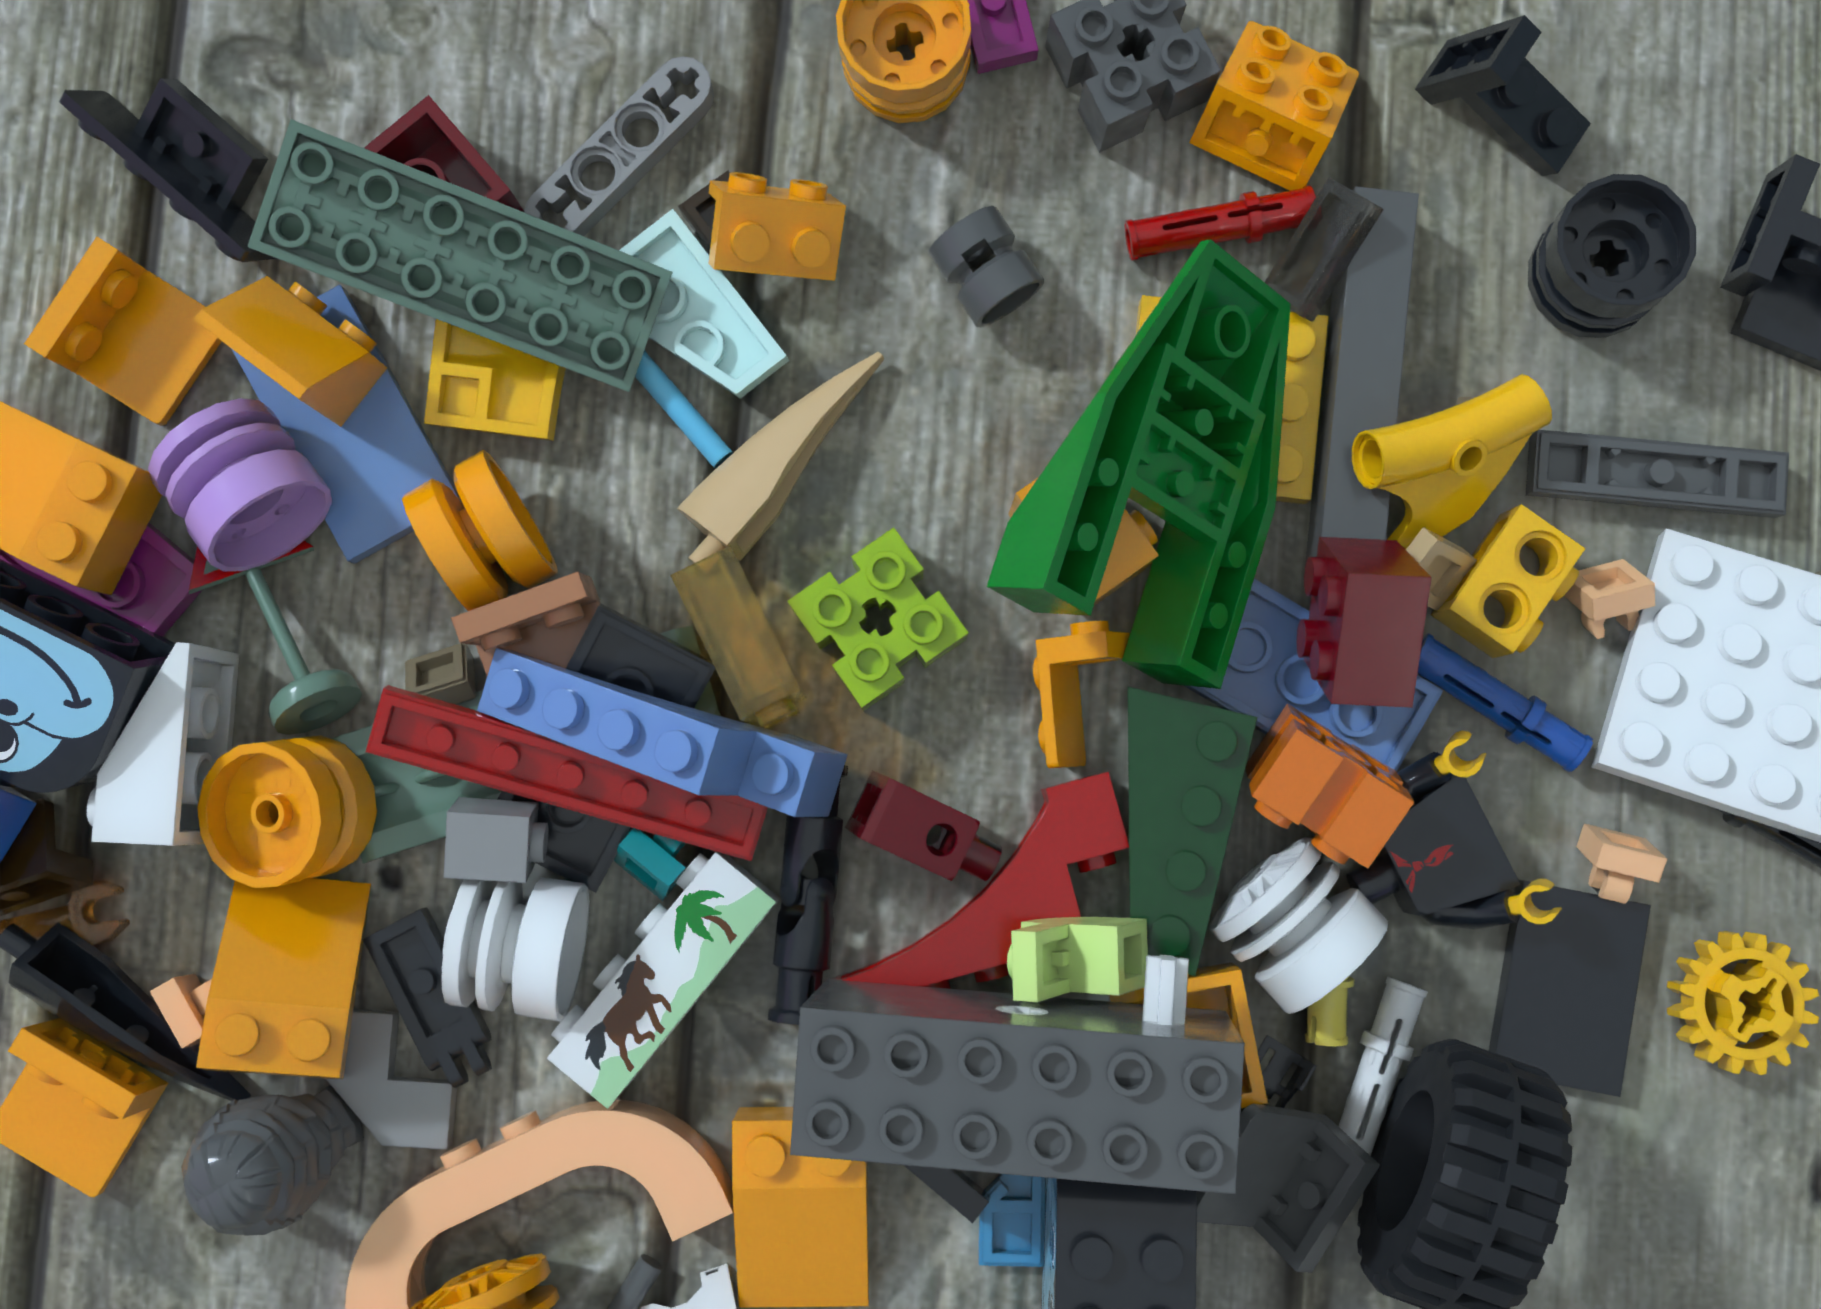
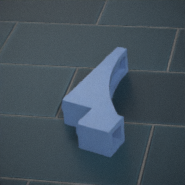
[477,648,848,817]

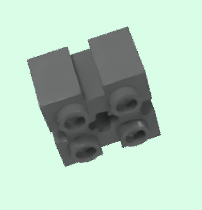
[1045,0,1221,153]

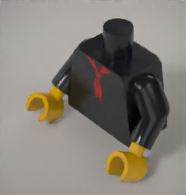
[1346,730,1562,930]

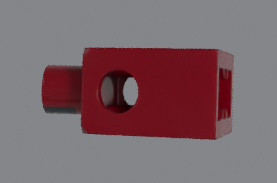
[845,770,1002,881]

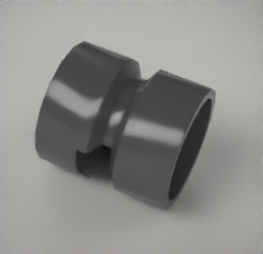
[929,206,1044,328]

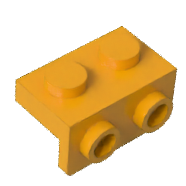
[708,172,846,281]

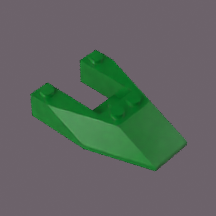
[986,239,1291,689]

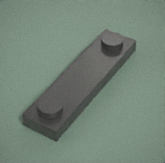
[1526,430,1789,518]

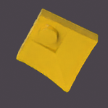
[424,319,566,441]

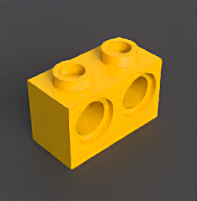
[1431,504,1586,658]

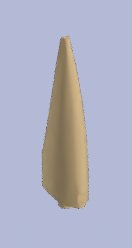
[677,352,884,575]

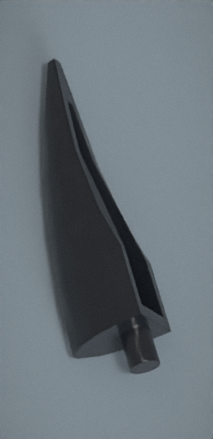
[0,922,252,1101]

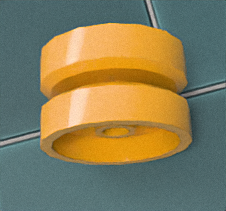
[402,449,558,611]
[197,735,377,888]

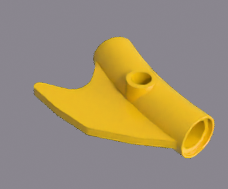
[1351,374,1552,549]

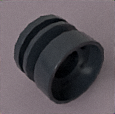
[1528,174,1696,338]

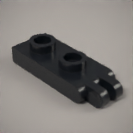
[362,907,492,1088]

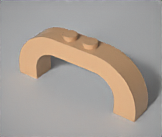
[345,1100,733,1309]

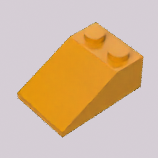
[0,401,162,595]
[196,878,371,1080]
[732,1107,869,1308]

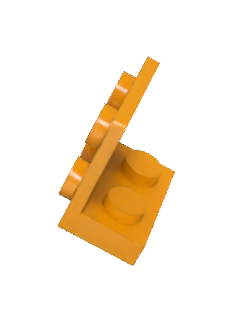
[1189,21,1359,191]
[24,237,222,426]
[0,1018,169,1197]

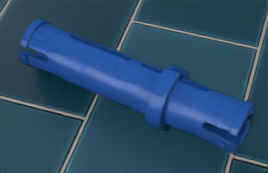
[1418,633,1593,772]

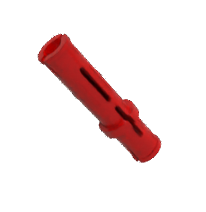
[1124,185,1318,261]

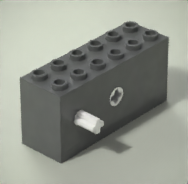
[790,955,1245,1194]

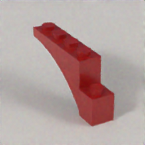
[830,772,1129,989]

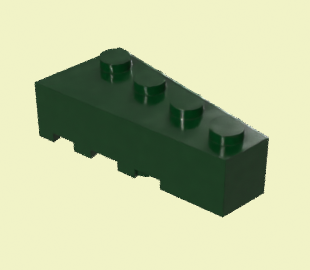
[1128,687,1258,976]

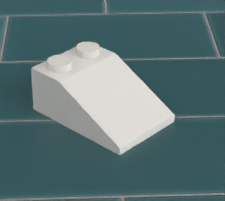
[87,642,240,846]

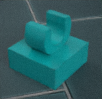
[614,828,686,901]

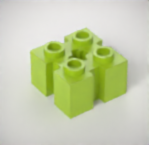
[787,527,969,712]

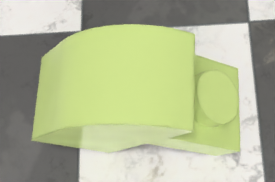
[1007,917,1148,1002]

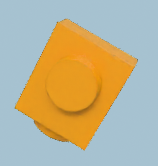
[1033,621,1130,768]

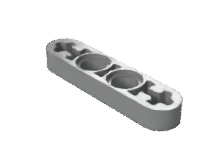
[524,56,714,236]

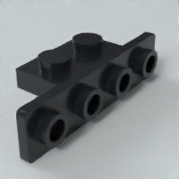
[59,78,277,262]

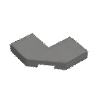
[325,1009,457,1150]

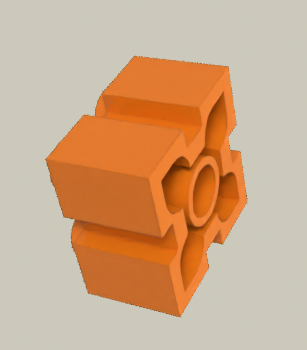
[1245,703,1415,869]

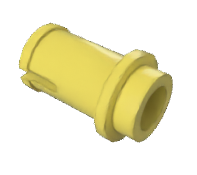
[1305,976,1355,1047]

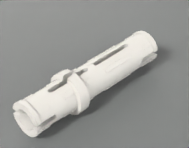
[1338,977,1428,1156]

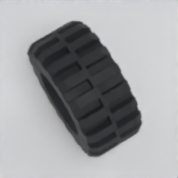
[1357,1039,1573,1309]

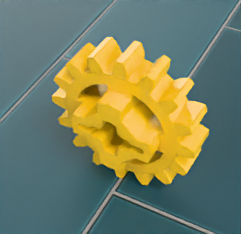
[1666,931,1819,1075]

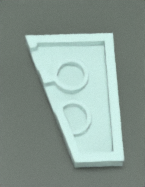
[619,209,789,399]

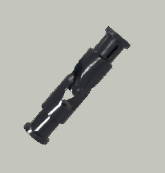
[768,765,848,1025]

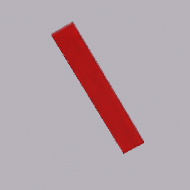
[365,685,768,861]

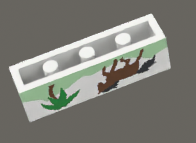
[547,852,781,1109]

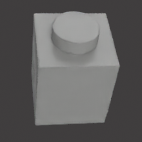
[444,797,548,883]

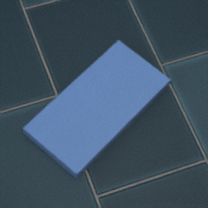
[231,284,463,564]
[1183,579,1444,771]

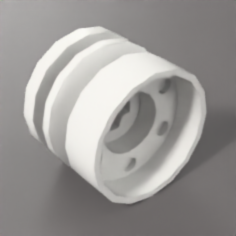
[1207,837,1388,1014]
[442,877,590,1022]

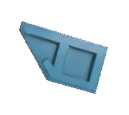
[978,1174,1045,1267]

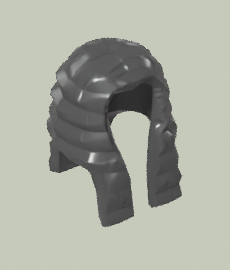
[181,1085,364,1236]

